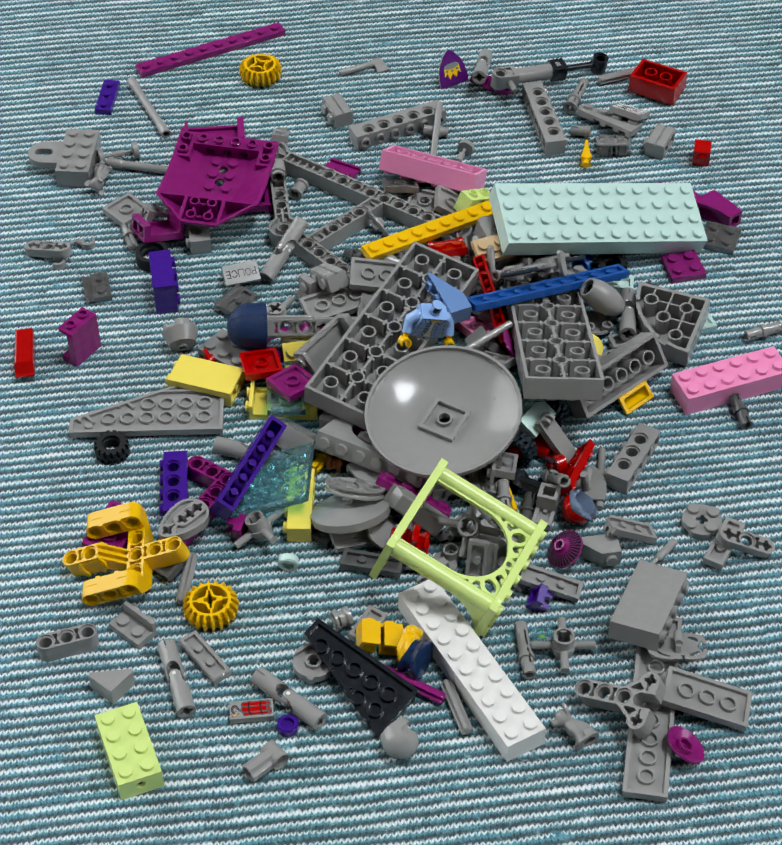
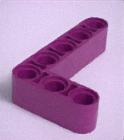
[170,456,232,546]

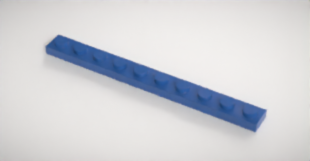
[466,264,629,312]

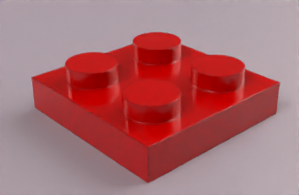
[239,347,283,381]

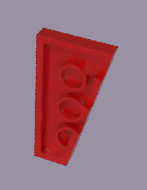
[557,439,595,497]

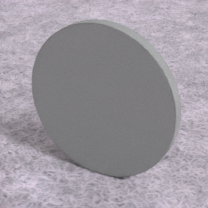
[366,516,397,550]

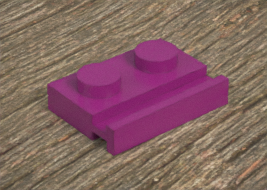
[325,158,361,179]

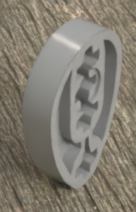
[158,498,210,540]

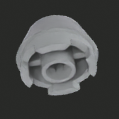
[162,318,198,351]

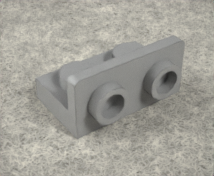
[109,601,157,650]

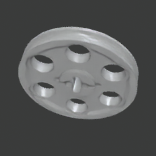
[324,477,385,501]

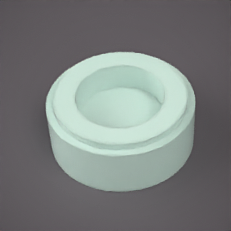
[278,553,299,571]

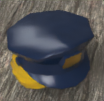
[397,625,433,679]

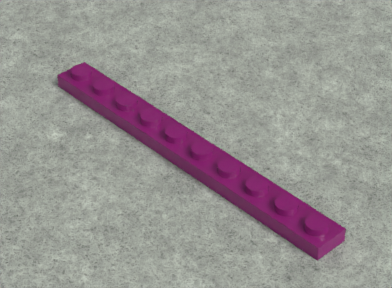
[135,22,285,78]

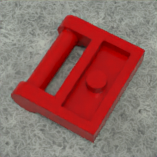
[427,236,468,257]

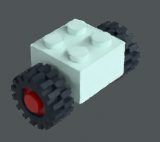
[504,399,569,467]

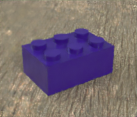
[148,249,181,314]

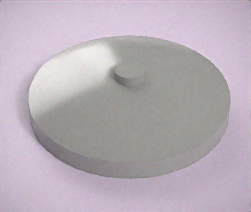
[310,494,391,534]

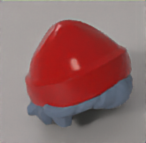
[561,489,597,524]

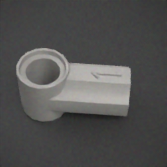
[242,740,289,782]

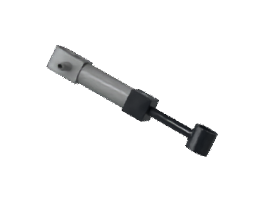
[490,52,609,93]

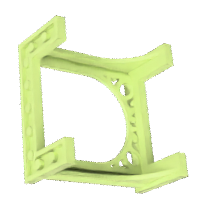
[369,458,548,637]

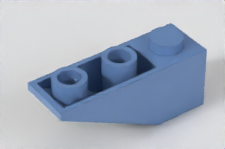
[425,273,472,324]

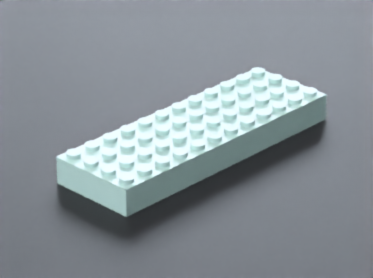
[489,183,708,255]

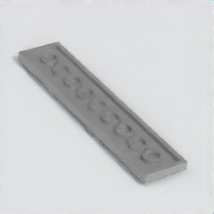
[622,618,682,802]

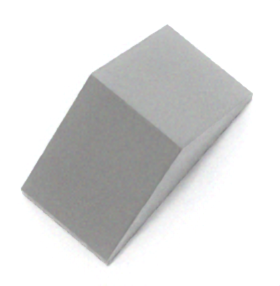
[89,669,135,704]

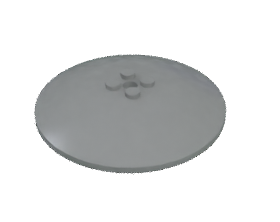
[364,345,522,478]

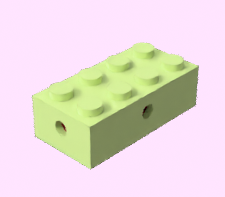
[94,702,164,800]

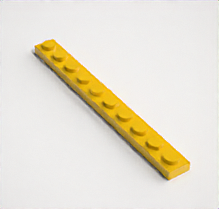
[360,200,493,260]

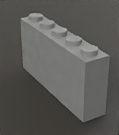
[608,560,690,651]

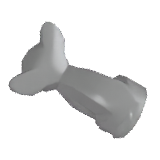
[84,161,112,196]
[551,703,599,750]

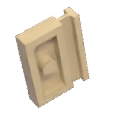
[471,234,514,264]

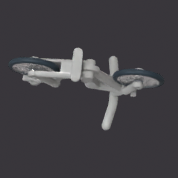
[487,245,586,291]

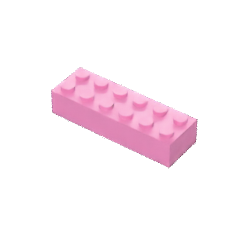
[379,145,488,192]
[670,346,782,415]

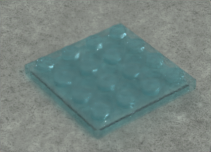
[232,442,314,518]

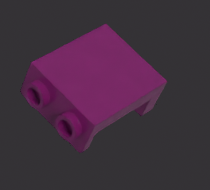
[132,211,186,243]
[58,307,101,367]

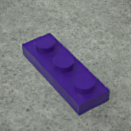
[95,80,120,115]

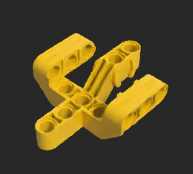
[62,502,190,606]

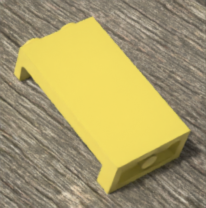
[166,354,245,407]
[245,380,319,420]

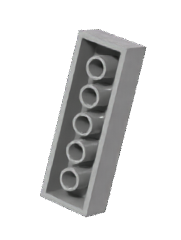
[567,332,669,419]

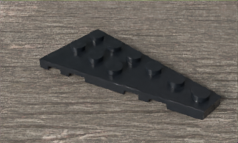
[304,618,419,741]

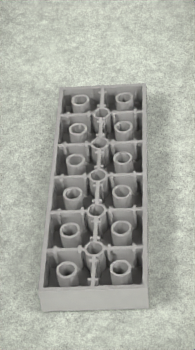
[304,241,479,430]
[502,272,604,402]

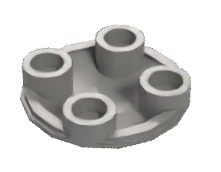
[586,310,613,335]

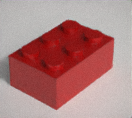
[628,59,687,105]

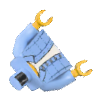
[398,300,456,348]

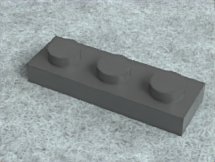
[340,548,404,578]

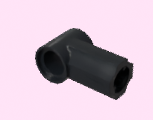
[509,468,542,499]

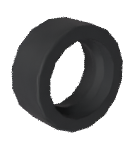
[135,241,168,272]

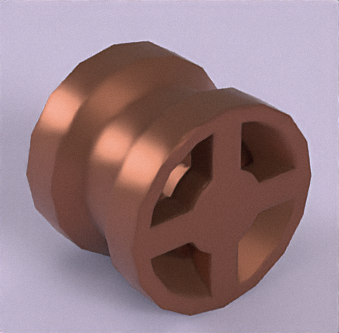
[326,454,347,474]

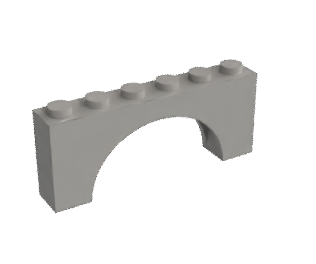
[314,417,428,488]

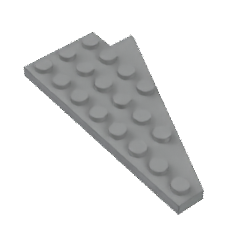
[68,386,224,438]

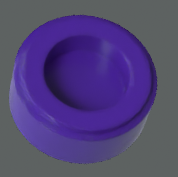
[277,714,299,737]

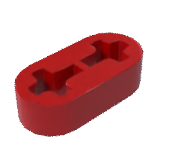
[545,454,568,473]

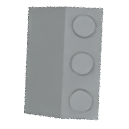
[268,416,320,464]

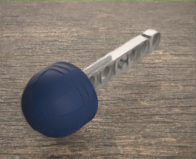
[227,303,357,351]

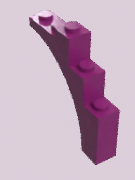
[659,182,743,227]

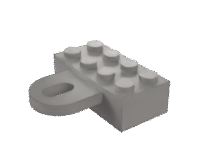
[28,129,102,188]

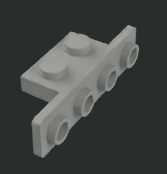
[486,452,518,486]

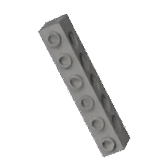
[522,81,568,155]
[349,100,446,151]

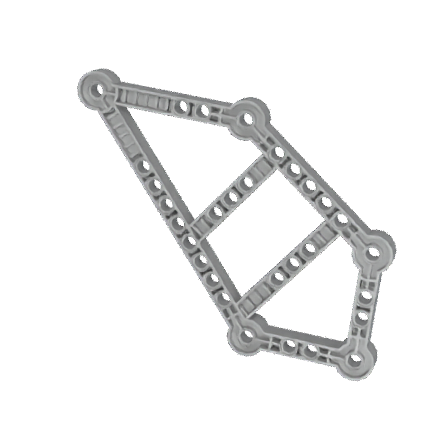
[268,141,482,297]

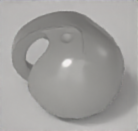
[380,717,419,760]

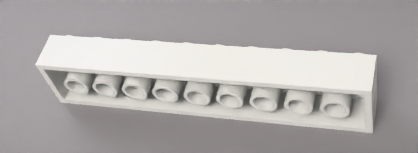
[398,580,546,762]

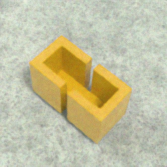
[356,618,403,656]

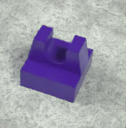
[526,583,553,612]

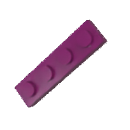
[375,471,452,517]

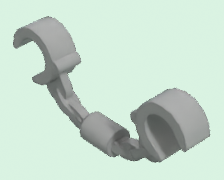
[53,237,96,270]

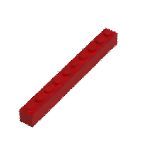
[473,254,513,350]

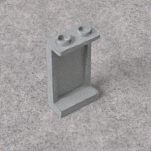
[293,313,354,376]

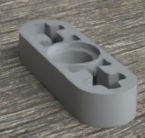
[24,240,72,258]
[716,526,775,558]

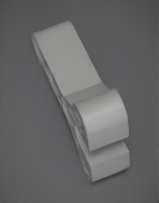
[574,672,666,739]

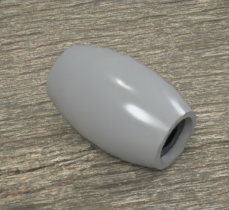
[580,278,625,317]

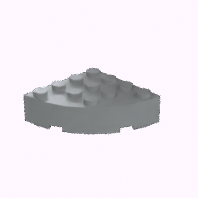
[636,282,710,367]

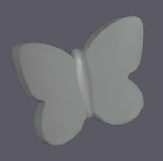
[433,541,466,572]

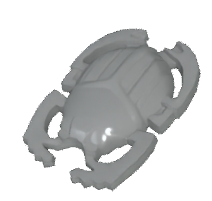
[647,630,708,662]

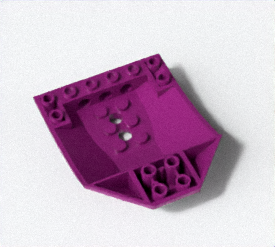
[155,130,279,228]

